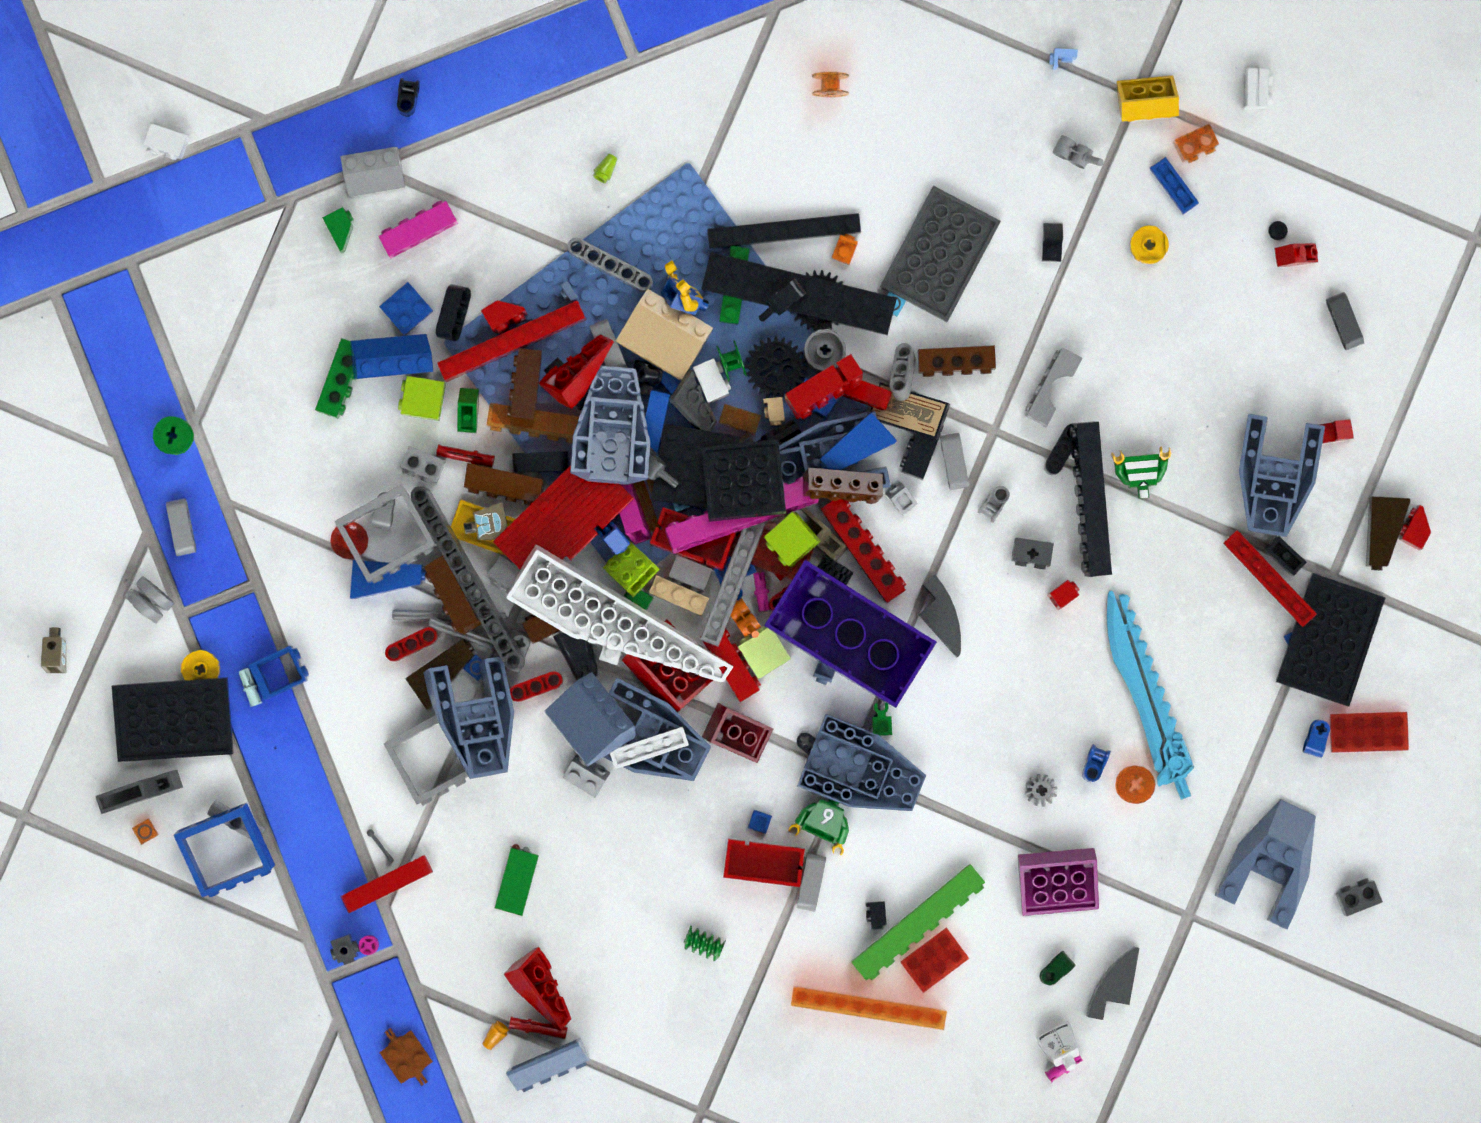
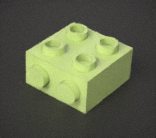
[738,626,791,679]

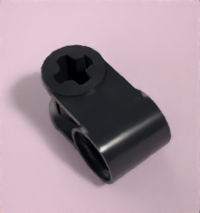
[397,78,420,117]
[633,360,663,386]

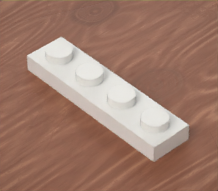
[610,727,689,769]

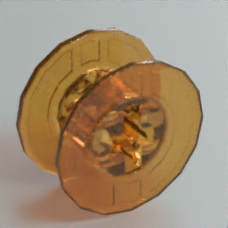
[812,72,849,97]
[1115,765,1156,804]

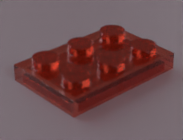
[900,927,970,993]

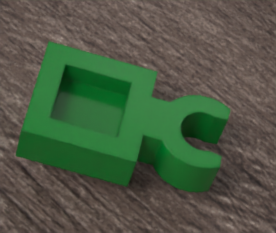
[872,703,892,736]

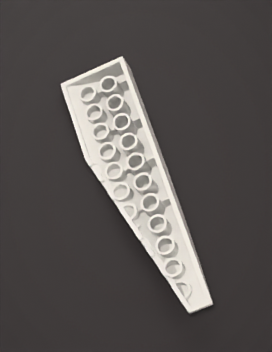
[506,544,733,683]

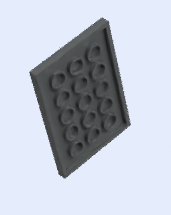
[880,185,1001,322]

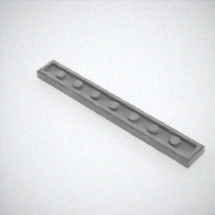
[700,521,767,647]

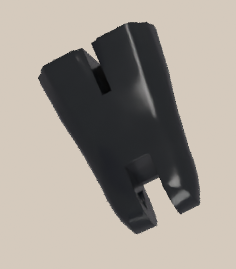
[553,632,598,680]

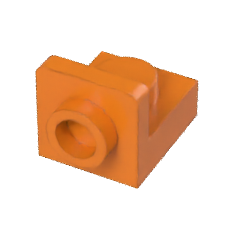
[832,234,858,265]

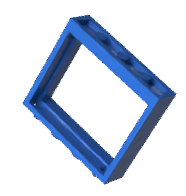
[173,802,275,897]

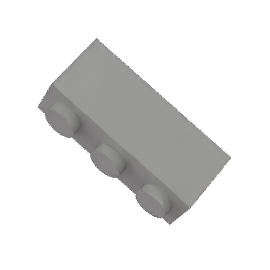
[340,147,405,197]

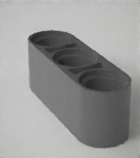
[1326,292,1364,350]

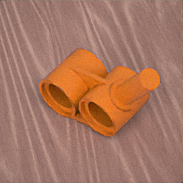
[731,598,761,638]

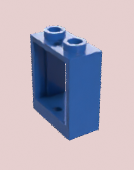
[249,646,309,700]

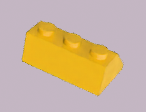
[1117,75,1179,122]

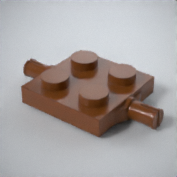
[379,1028,433,1086]

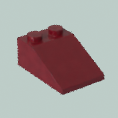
[702,703,774,763]

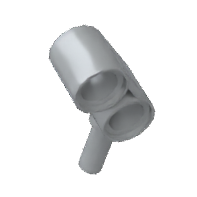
[1053,135,1103,169]

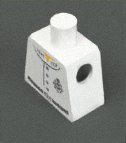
[1036,1021,1080,1071]

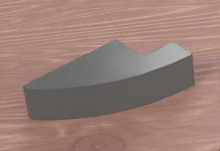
[919,575,961,658]
[95,770,183,814]
[1086,946,1140,1020]

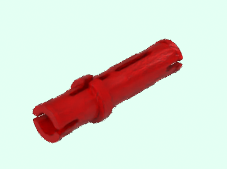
[436,444,495,468]
[509,1016,568,1039]

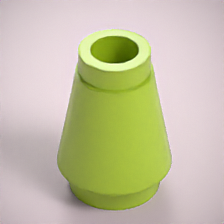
[593,154,618,183]

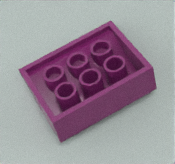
[1018,848,1099,916]

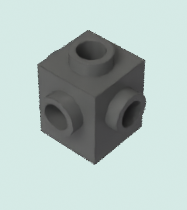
[330,934,360,965]

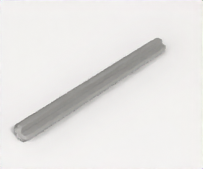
[392,610,507,623]

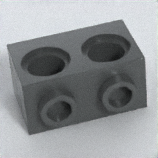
[1336,878,1383,916]

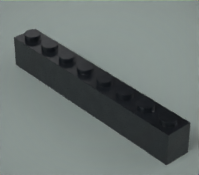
[1069,421,1112,577]

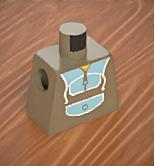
[464,503,508,540]
[41,627,67,673]

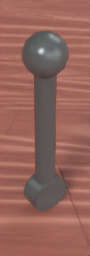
[367,829,394,863]

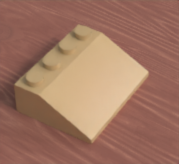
[616,289,713,381]

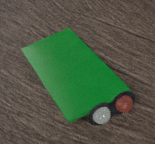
[495,844,539,916]

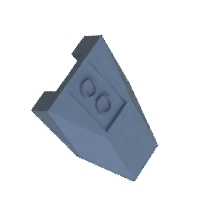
[796,714,926,811]

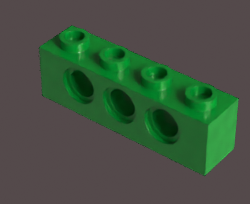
[315,338,356,419]

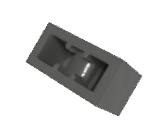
[1011,538,1054,570]

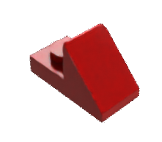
[1319,419,1354,444]

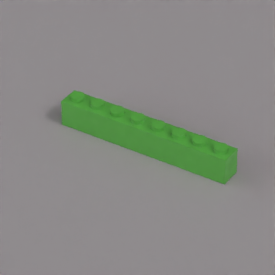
[851,864,985,981]

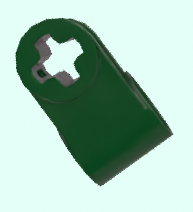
[1039,951,1076,986]

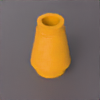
[482,1021,509,1050]

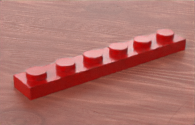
[1223,530,1317,627]

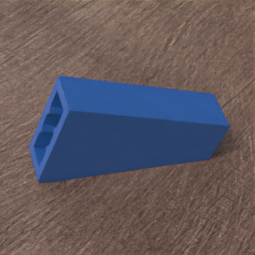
[645,390,671,456]
[819,412,897,470]
[350,560,426,599]

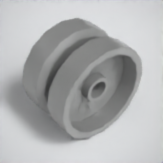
[804,329,846,373]
[125,576,175,624]

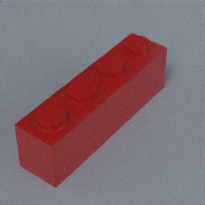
[700,629,761,703]

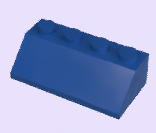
[350,334,433,379]

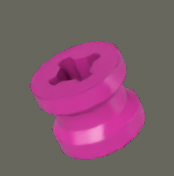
[358,935,379,955]

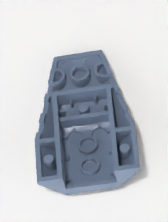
[570,366,650,485]

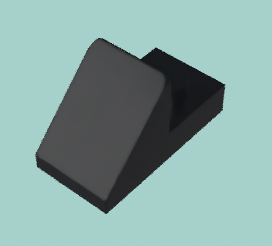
[1042,223,1063,262]

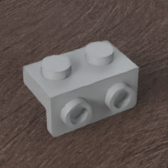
[563,754,610,798]

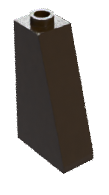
[1366,496,1410,571]
[405,639,475,711]

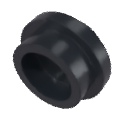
[1268,221,1288,240]

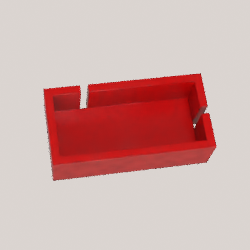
[785,354,863,419]
[650,507,737,571]
[723,839,805,887]

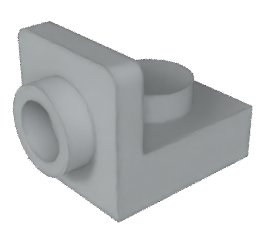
[885,482,918,515]

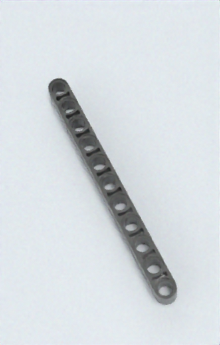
[410,487,525,670]

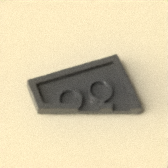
[669,370,717,432]

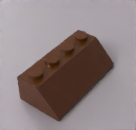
[464,463,545,506]

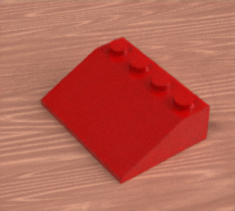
[622,619,713,713]

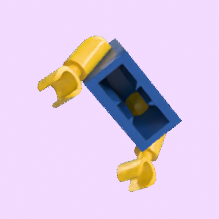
[661,260,709,315]

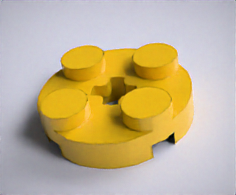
[1130,225,1169,264]
[181,650,220,680]

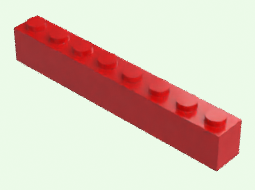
[437,300,586,382]

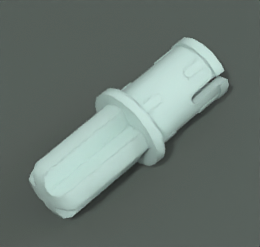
[239,668,262,707]

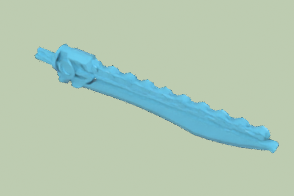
[1107,591,1194,800]

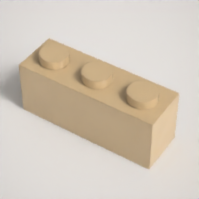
[649,575,709,616]

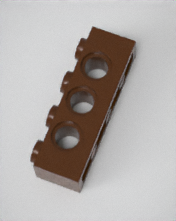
[917,345,996,377]

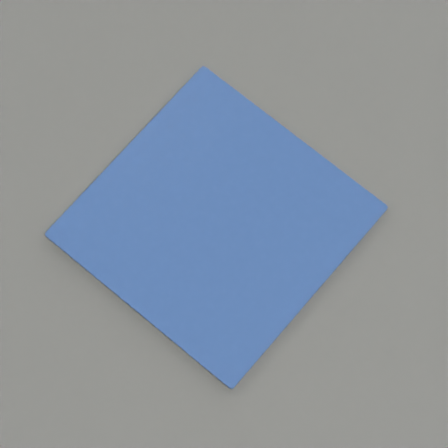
[444,163,869,565]

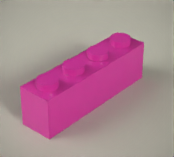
[378,200,458,259]

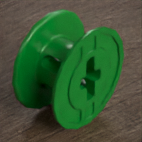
[716,340,747,382]
[153,416,194,455]

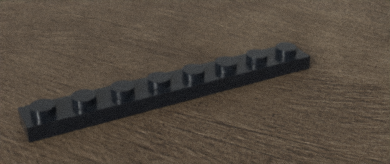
[707,213,861,249]

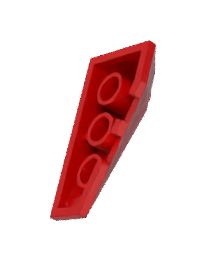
[539,334,614,409]
[504,947,571,1031]

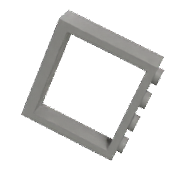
[334,484,437,584]
[384,715,468,806]

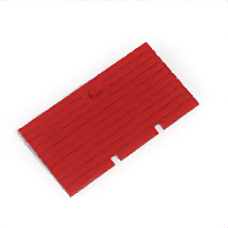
[493,465,634,570]

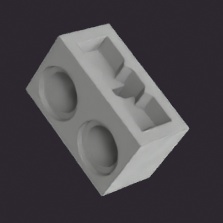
[400,446,446,484]

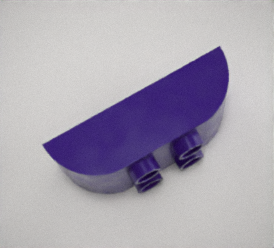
[764,560,937,708]

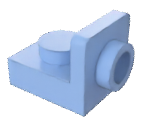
[1049,48,1078,70]

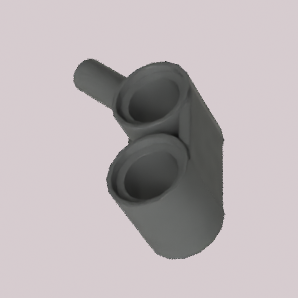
[648,447,679,488]

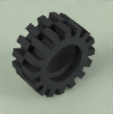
[817,556,853,585]

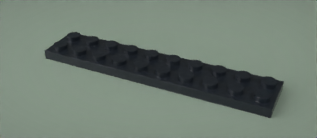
[701,252,897,336]

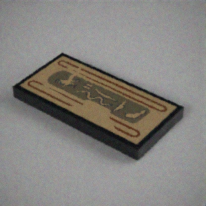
[870,382,950,440]

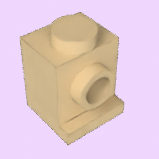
[763,397,785,426]

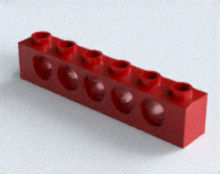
[821,499,907,604]

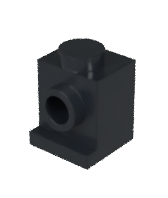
[865,901,887,930]

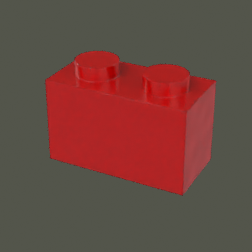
[1047,580,1080,610]

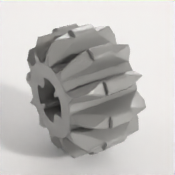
[1025,774,1058,807]

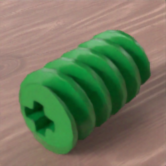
[683,925,726,961]

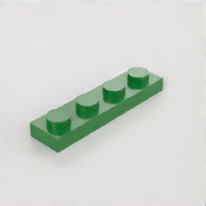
[719,246,750,325]

